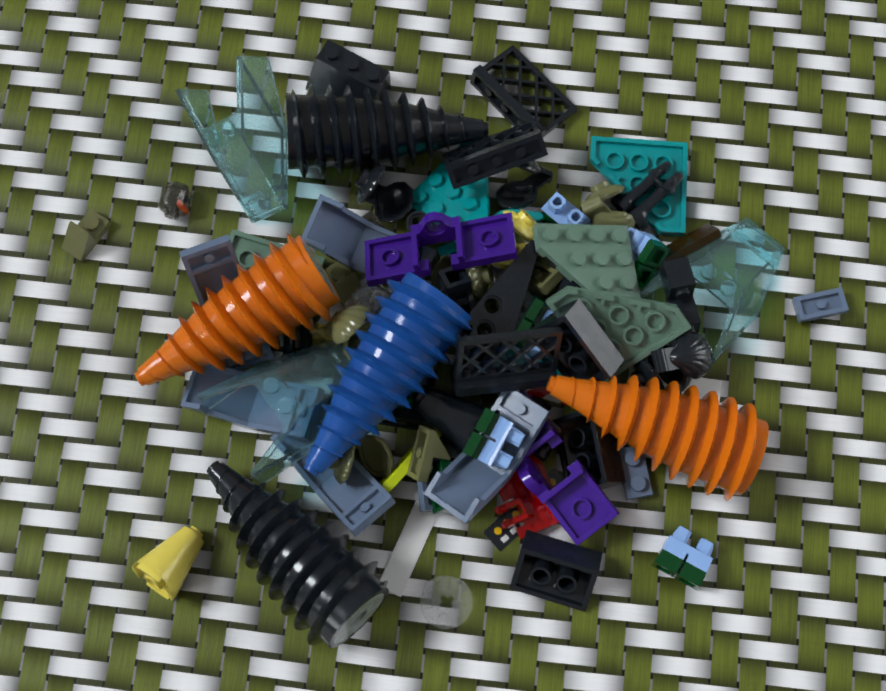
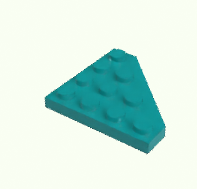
[589,136,688,236]
[411,140,490,242]

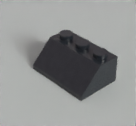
[306,40,391,99]
[531,298,624,381]
[553,411,626,489]
[509,530,602,612]

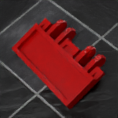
[494,453,559,539]

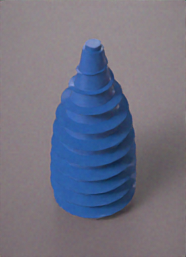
[304,272,473,477]

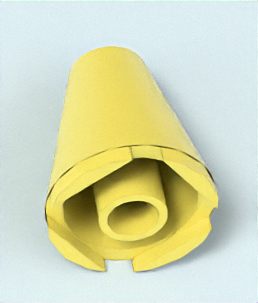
[132,526,204,601]

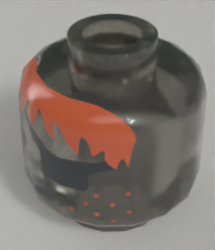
[158,181,192,220]

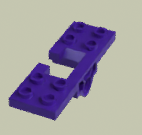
[364,212,518,287]
[517,389,620,546]

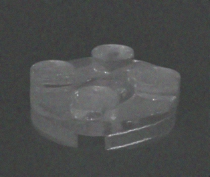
[420,576,473,630]

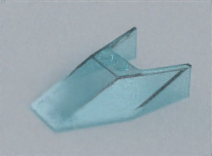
[175,55,288,223]
[639,217,785,370]
[196,340,349,484]

